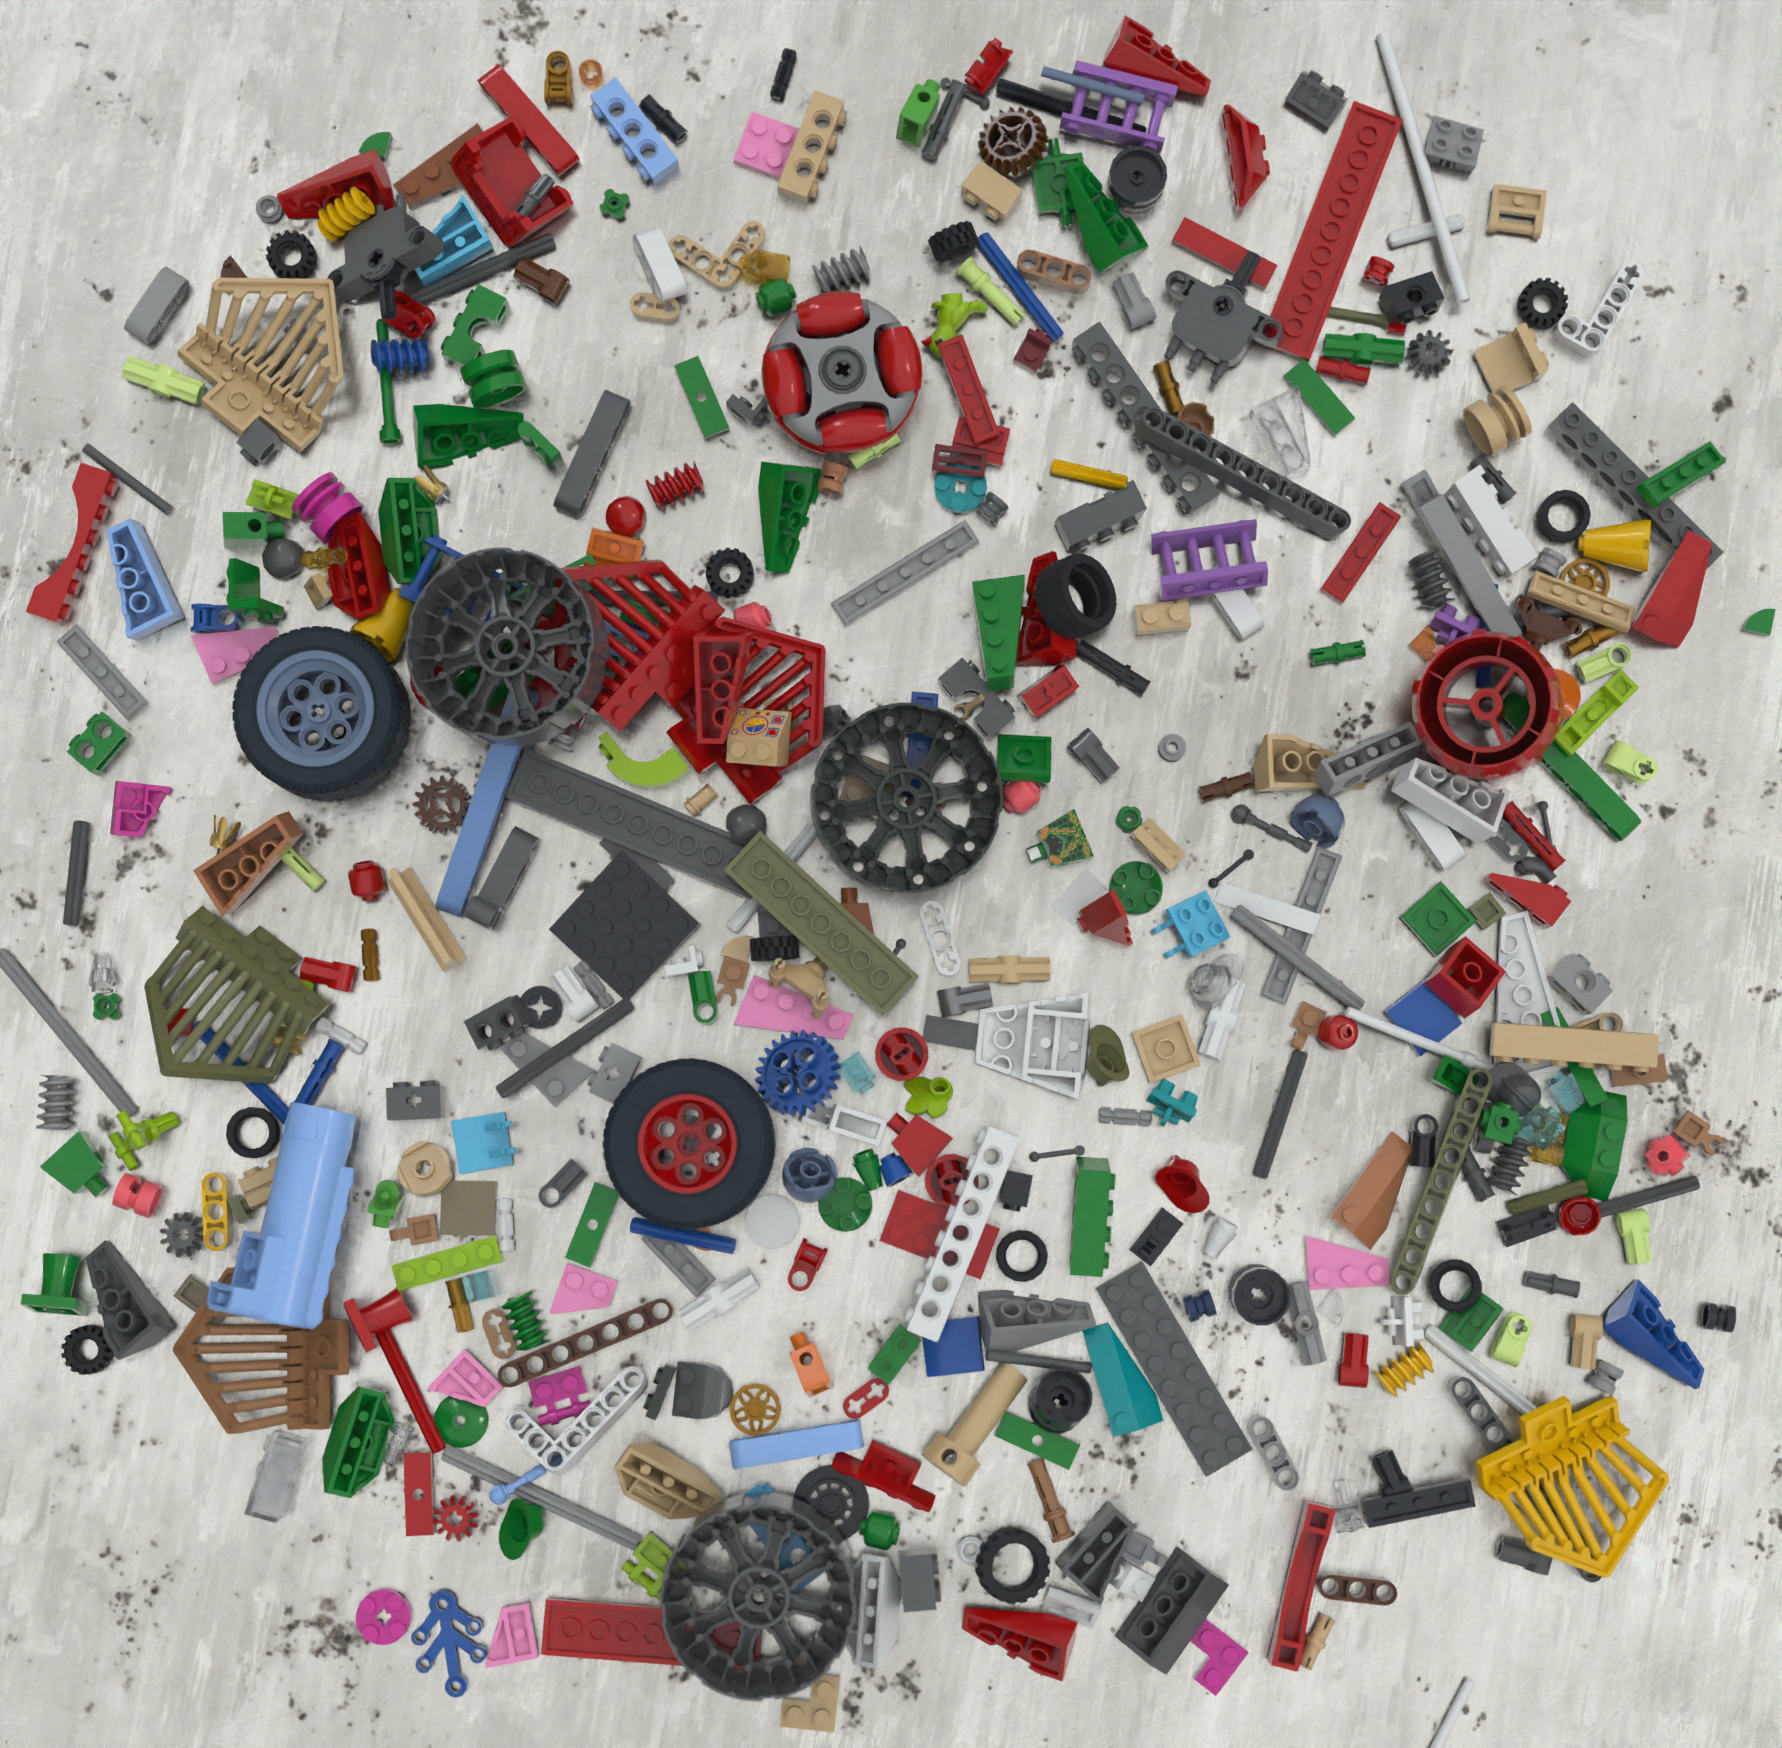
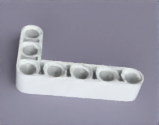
[504,1367,648,1476]

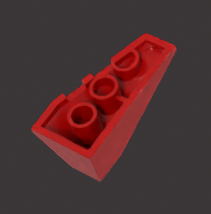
[1103,15,1211,96]
[276,149,396,218]
[1632,530,1712,647]
[1017,551,1076,665]
[1077,889,1133,948]
[962,1608,1078,1681]

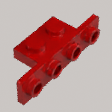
[831,1440,936,1513]

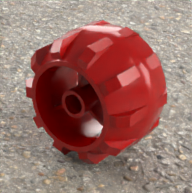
[1411,629,1563,783]

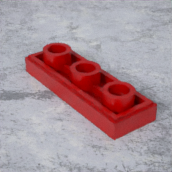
[403,1452,435,1536]

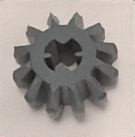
[1407,330,1453,376]
[160,1212,204,1258]

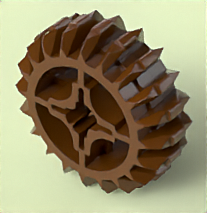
[978,106,1049,178]

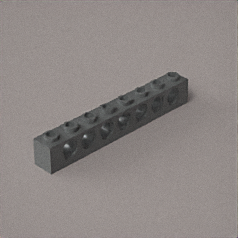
[1071,321,1220,516]
[1548,402,1724,569]

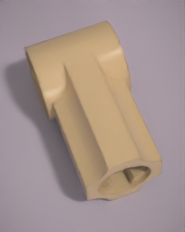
[1570,1313,1603,1369]

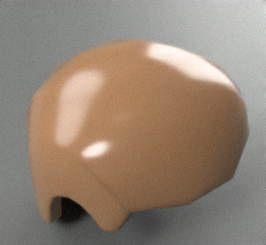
[1176,402,1215,446]

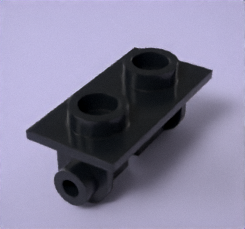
[1497,1205,1557,1247]

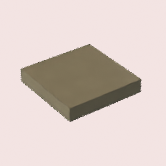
[440,1181,496,1236]

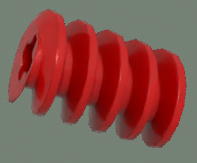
[645,460,704,509]

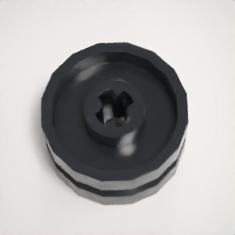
[1107,146,1167,213]

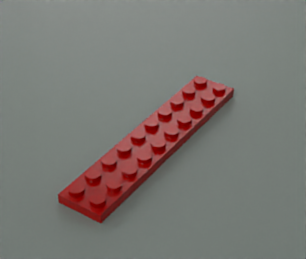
[1264,101,1403,362]

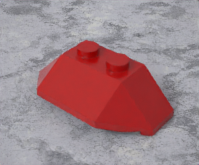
[1221,104,1270,215]
[325,512,391,620]

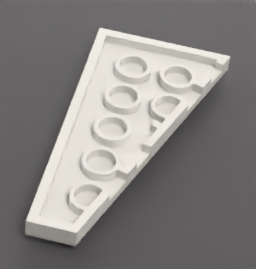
[1493,910,1568,1077]

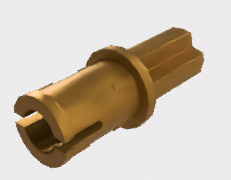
[445,1277,473,1333]

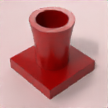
[343,1287,413,1353]

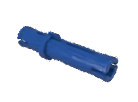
[294,1039,344,1105]

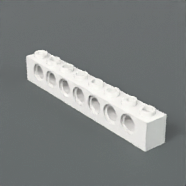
[903,1125,1020,1342]

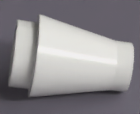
[1203,1216,1238,1259]

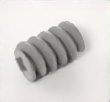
[811,246,870,293]
[36,1075,75,1130]

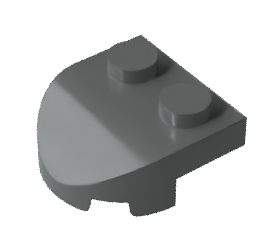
[672,1361,733,1419]

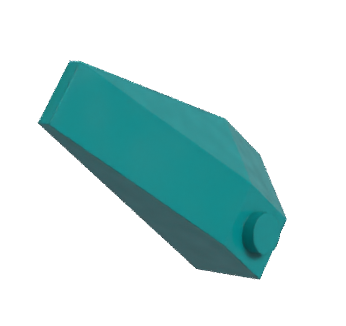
[1082,1322,1163,1437]

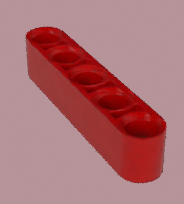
[477,63,580,176]

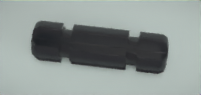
[770,48,797,100]

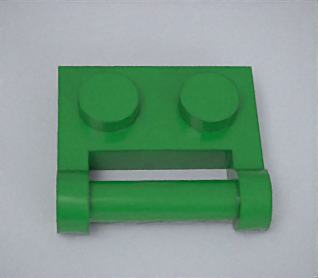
[517,421,565,470]

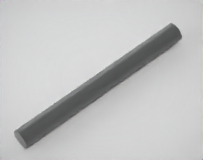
[82,443,172,514]
[985,1350,1092,1373]

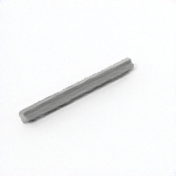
[1231,905,1365,1010]

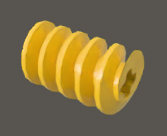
[317,187,375,242]
[1373,1342,1434,1397]

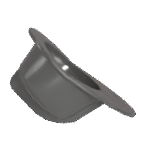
[1485,1062,1541,1117]

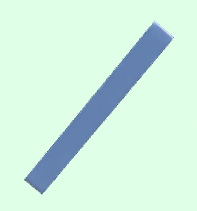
[435,688,539,917]

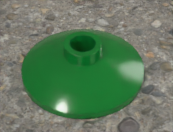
[434,1396,489,1448]

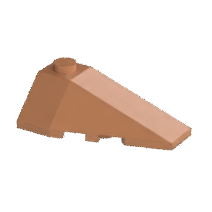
[1327,1131,1411,1250]

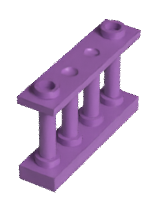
[1059,60,1178,154]
[1151,519,1268,601]

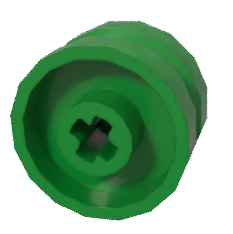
[460,349,527,408]

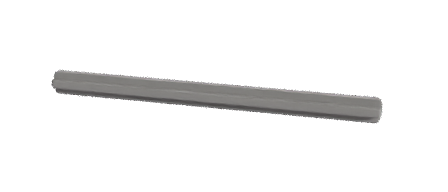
[0,948,137,1117]
[441,1446,641,1550]

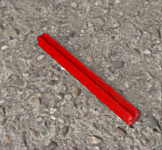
[376,1329,446,1454]

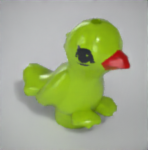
[921,293,988,358]

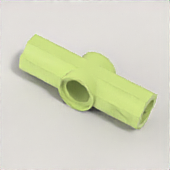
[122,356,206,405]

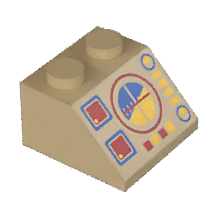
[726,708,791,766]

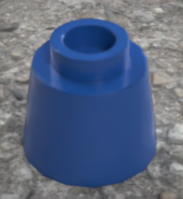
[880,1153,913,1188]

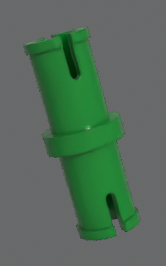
[1310,640,1366,666]

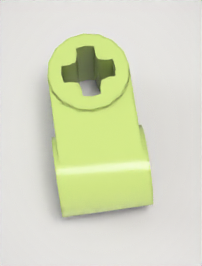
[1603,740,1658,784]
[1490,1312,1532,1367]

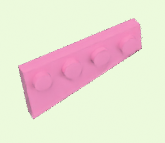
[734,975,853,1040]

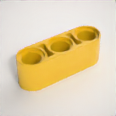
[201,1172,233,1251]

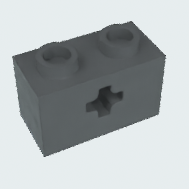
[386,1080,445,1121]

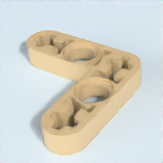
[668,221,765,290]

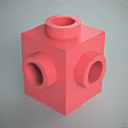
[1644,1134,1691,1177]

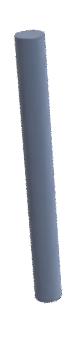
[1041,66,1145,105]

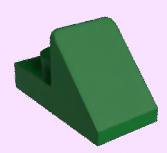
[1430,1055,1480,1101]

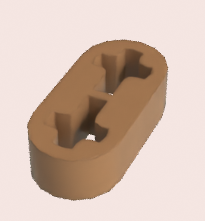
[482,1309,517,1359]

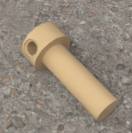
[921,1363,1028,1487]

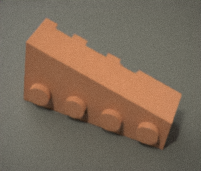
[193,811,303,916]

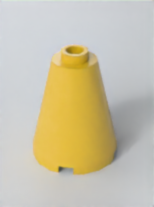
[1578,519,1651,572]
[349,587,414,662]

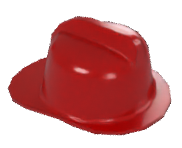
[1156,1155,1210,1213]

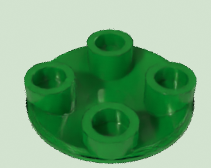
[1110,861,1163,914]
[818,1177,872,1232]

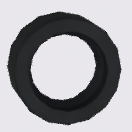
[1537,490,1591,543]
[226,1107,280,1158]
[996,1230,1048,1282]
[1429,1259,1482,1313]

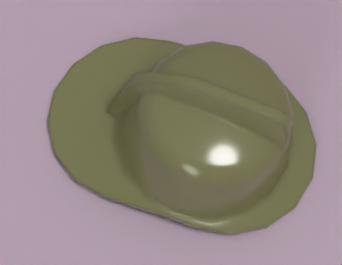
[1086,1025,1130,1086]

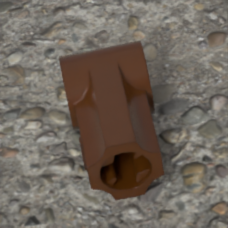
[513,257,570,304]

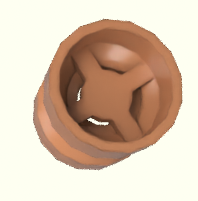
[817,461,848,495]

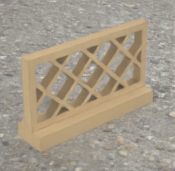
[387,867,467,972]

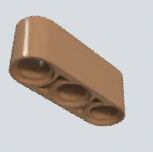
[1016,249,1091,295]

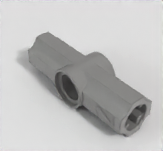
[1288,1281,1327,1366]

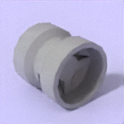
[1588,1359,1624,1396]

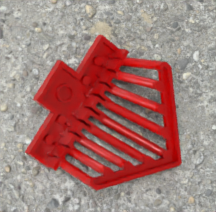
[553,559,725,732]
[666,616,825,804]

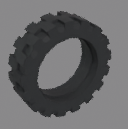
[975,1528,1050,1604]

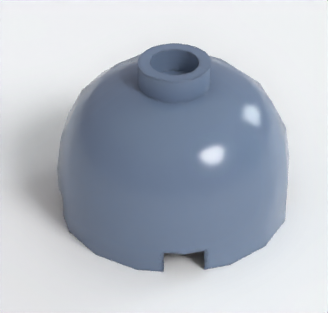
[1291,795,1345,848]
[782,1148,837,1203]

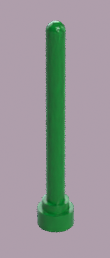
[376,319,401,444]

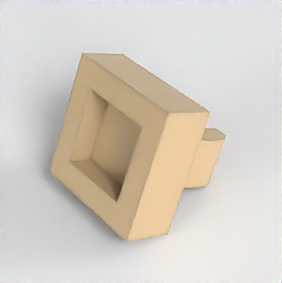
[303,572,333,609]

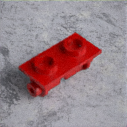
[964,38,1013,94]

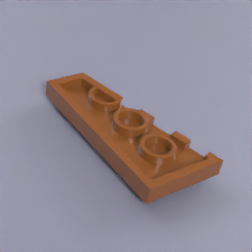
[393,123,484,208]

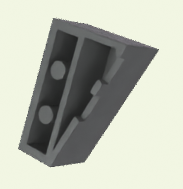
[1055,480,1147,552]

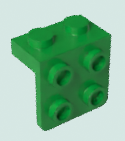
[226,558,284,623]

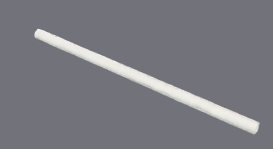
[1376,32,1470,304]

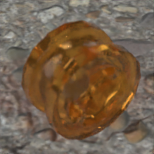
[579,59,603,86]

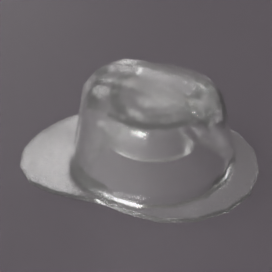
[1190,954,1244,1010]

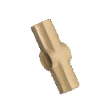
[969,955,1050,984]

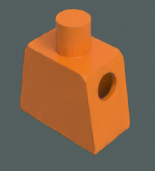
[789,1331,834,1398]

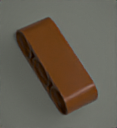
[1315,1571,1397,1606]

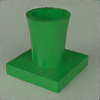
[21,1253,88,1316]

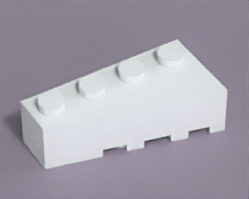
[1445,465,1538,579]
[1391,758,1511,845]

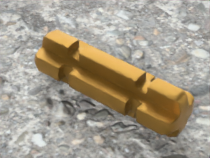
[361,928,379,981]

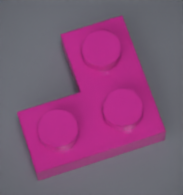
[1190,1619,1249,1696]

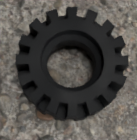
[928,221,979,262]
[266,230,317,279]
[1517,278,1568,329]
[705,547,754,598]
[750,935,799,961]
[61,1325,114,1375]

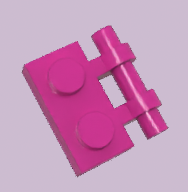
[528,1365,591,1426]

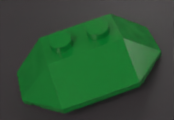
[378,478,441,584]
[1560,1091,1628,1201]
[322,1386,395,1498]

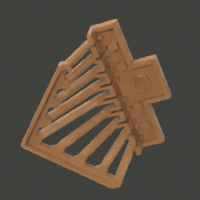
[173,1267,349,1434]

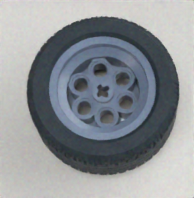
[232,626,411,801]

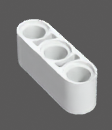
[633,227,687,302]
[1210,565,1265,640]
[1399,802,1466,872]

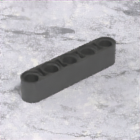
[553,390,631,517]

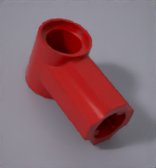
[299,957,357,993]
[1338,1333,1369,1388]

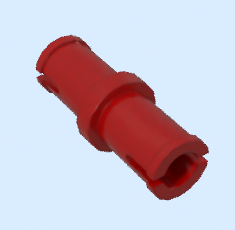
[1316,356,1371,385]

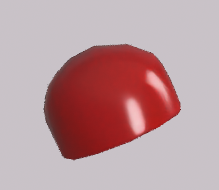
[605,496,646,536]
[1559,1195,1601,1236]

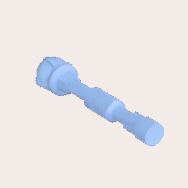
[489,1455,563,1505]

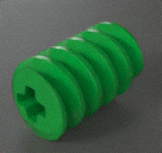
[501,1290,550,1351]

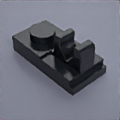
[1129,1207,1184,1266]

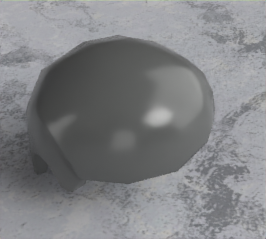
[262,538,306,579]
[726,804,767,844]

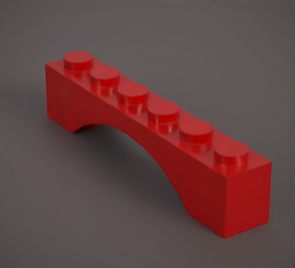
[26,462,118,626]
[1267,1500,1336,1672]

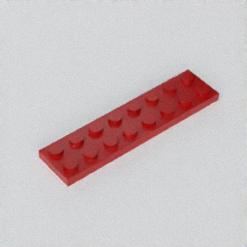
[541,1598,763,1671]

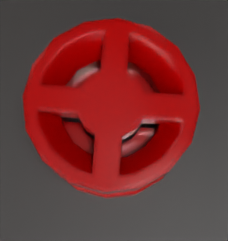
[1362,256,1395,287]

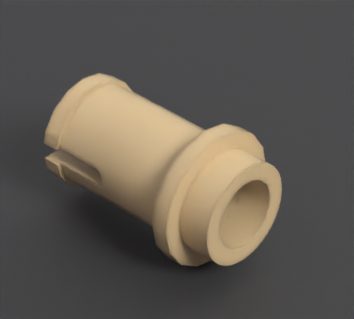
[683,783,718,816]

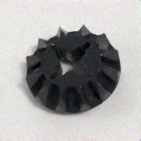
[520,986,562,1029]

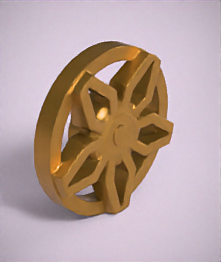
[1560,558,1610,596]
[730,1384,781,1435]

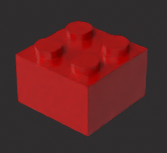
[1424,936,1506,1019]

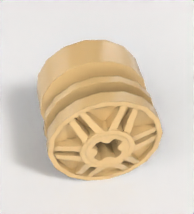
[1463,386,1532,457]

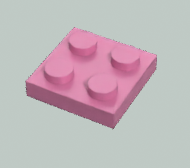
[733,112,799,179]

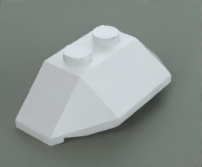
[841,1554,901,1669]

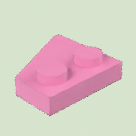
[549,1263,618,1314]
[485,1602,539,1668]

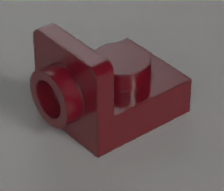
[1013,328,1052,374]

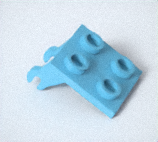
[1151,890,1231,958]
[451,1112,517,1174]

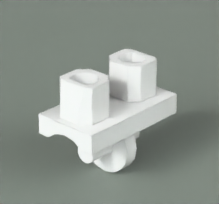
[1380,1296,1424,1346]

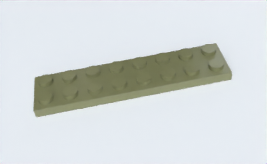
[724,831,919,1017]

